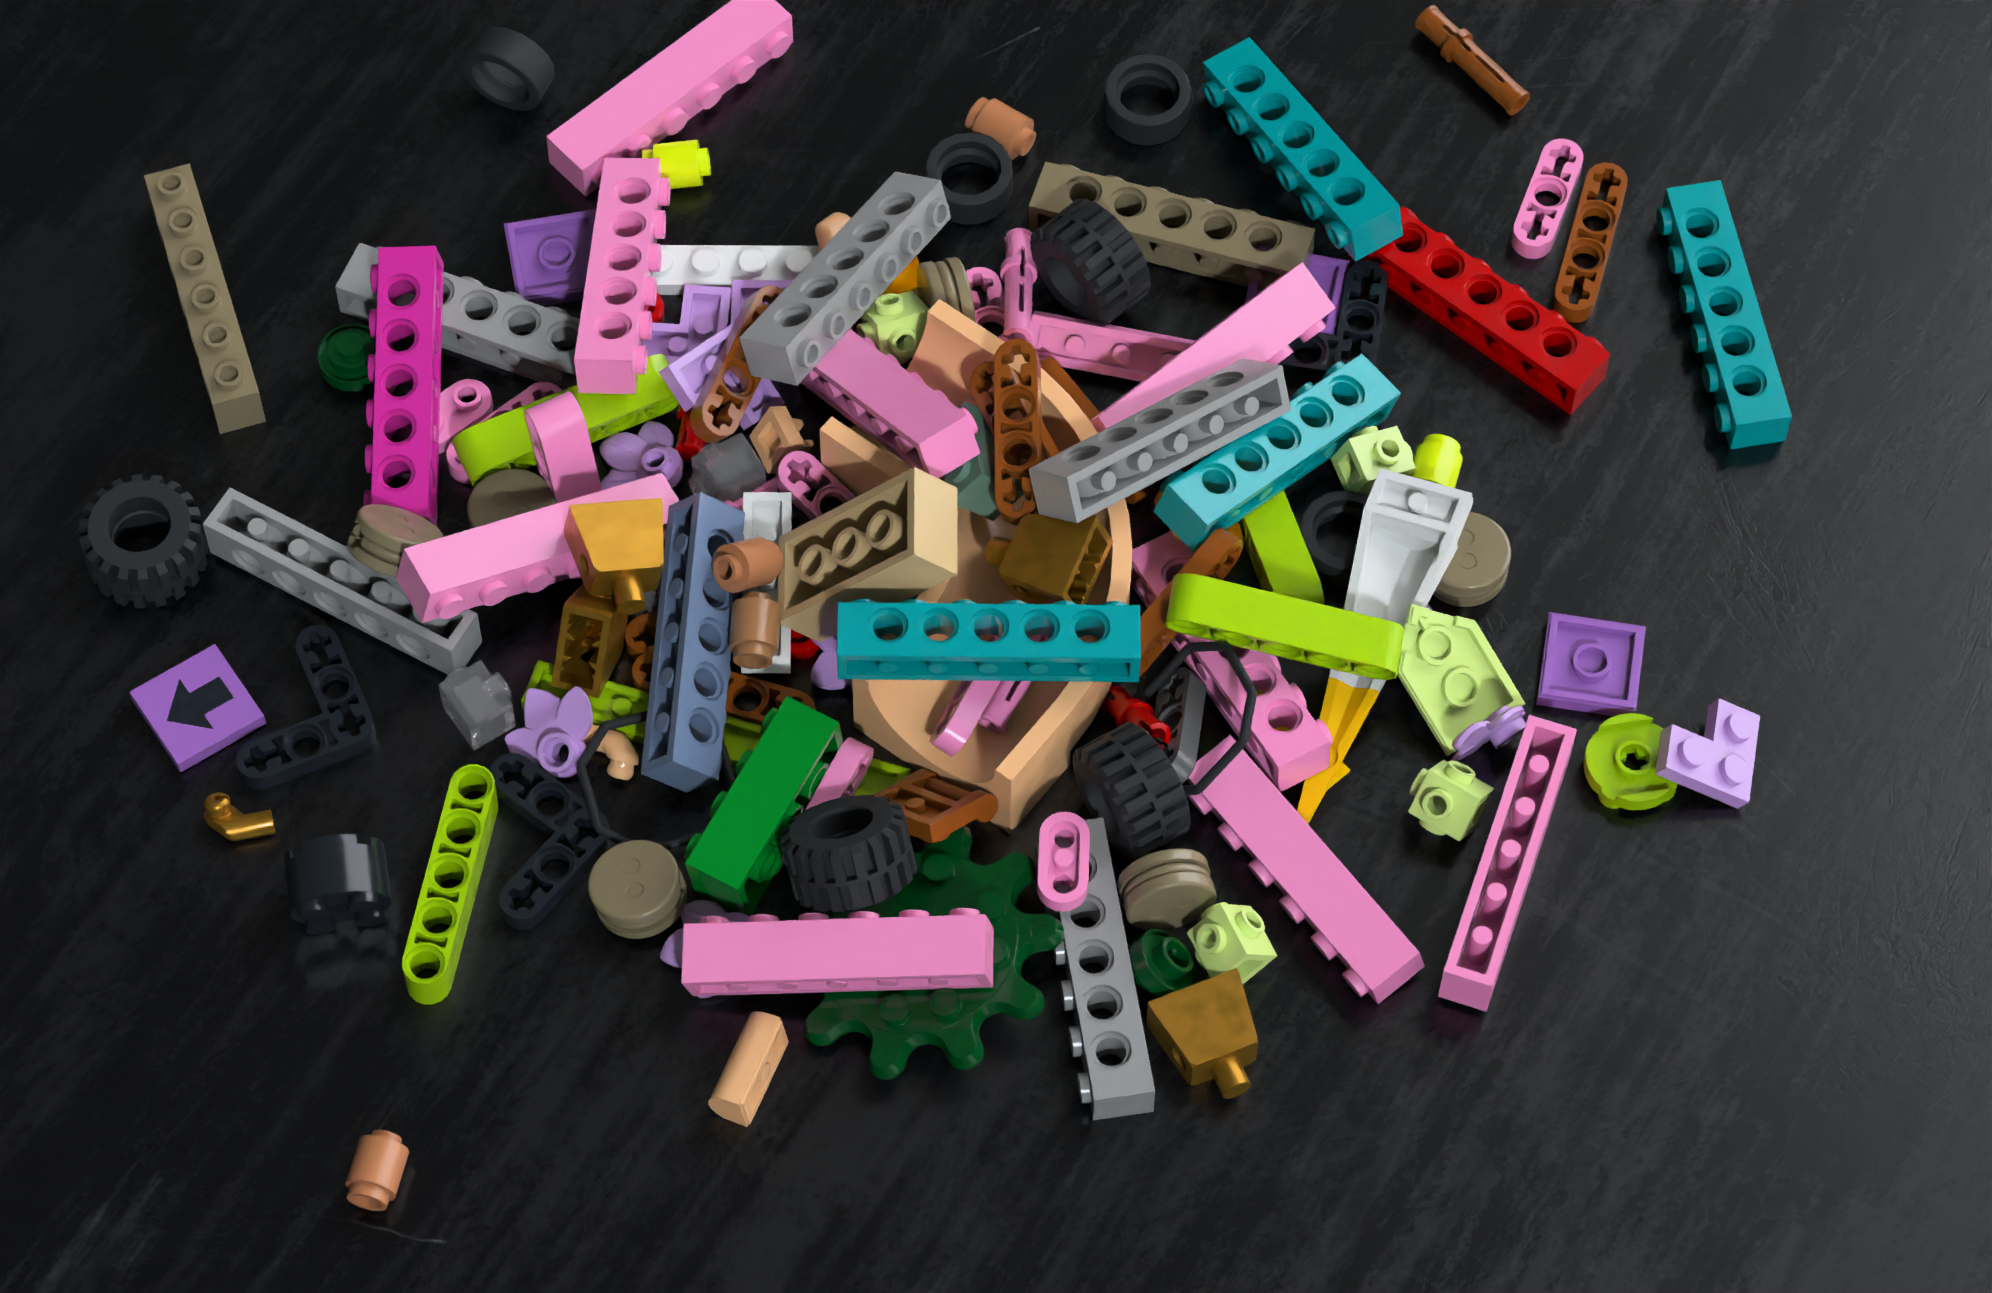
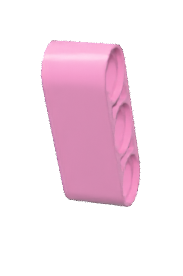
[524,391,602,503]

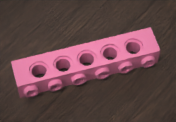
[574,158,671,394]
[1130,531,1333,792]

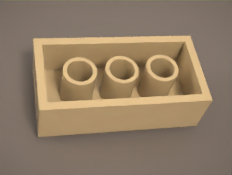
[778,467,958,643]

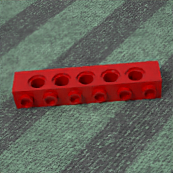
[1348,206,1611,415]

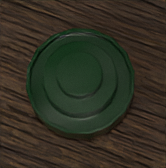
[317,324,376,391]
[1130,928,1197,997]

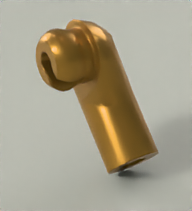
[203,792,275,841]

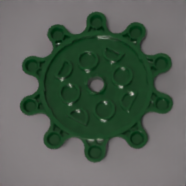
[802,825,1064,1080]

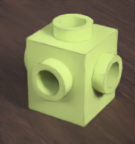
[857,290,929,364]
[1331,426,1416,496]
[1408,760,1495,842]
[1187,902,1277,984]

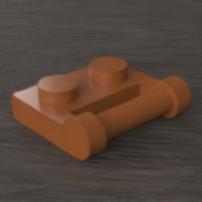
[874,769,998,843]

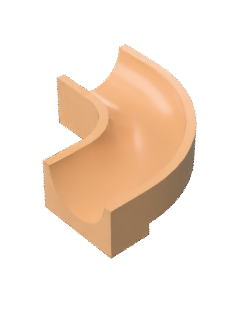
[820,299,1132,834]

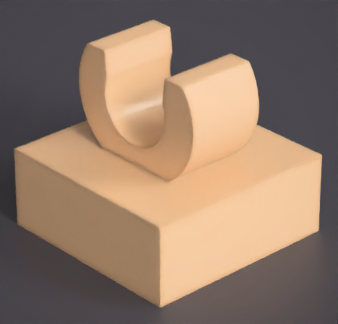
[749,406,814,474]

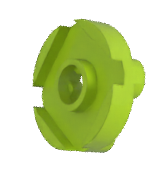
[1583,713,1678,810]

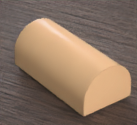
[708,1011,789,1127]

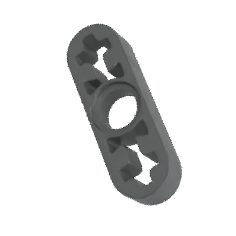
[1155,667,1206,784]

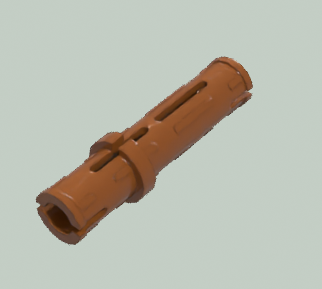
[1415,5,1530,116]

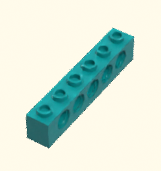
[1202,37,1403,262]
[1656,180,1792,449]
[1153,354,1401,552]
[837,599,1141,682]

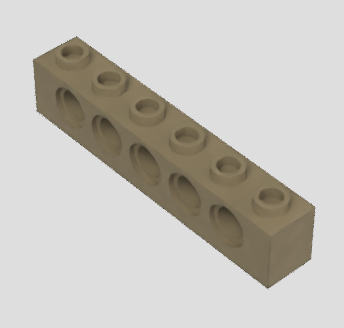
[1029,161,1315,290]
[144,163,266,434]

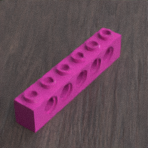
[363,246,444,527]

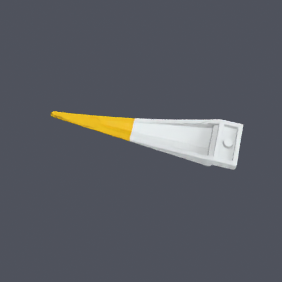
[1297,468,1473,824]

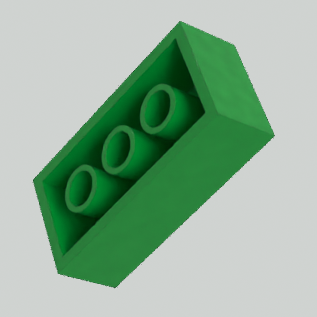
[684,696,843,917]

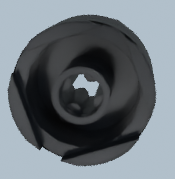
[284,834,392,935]

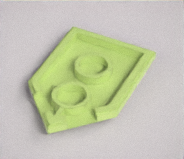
[1397,604,1525,756]

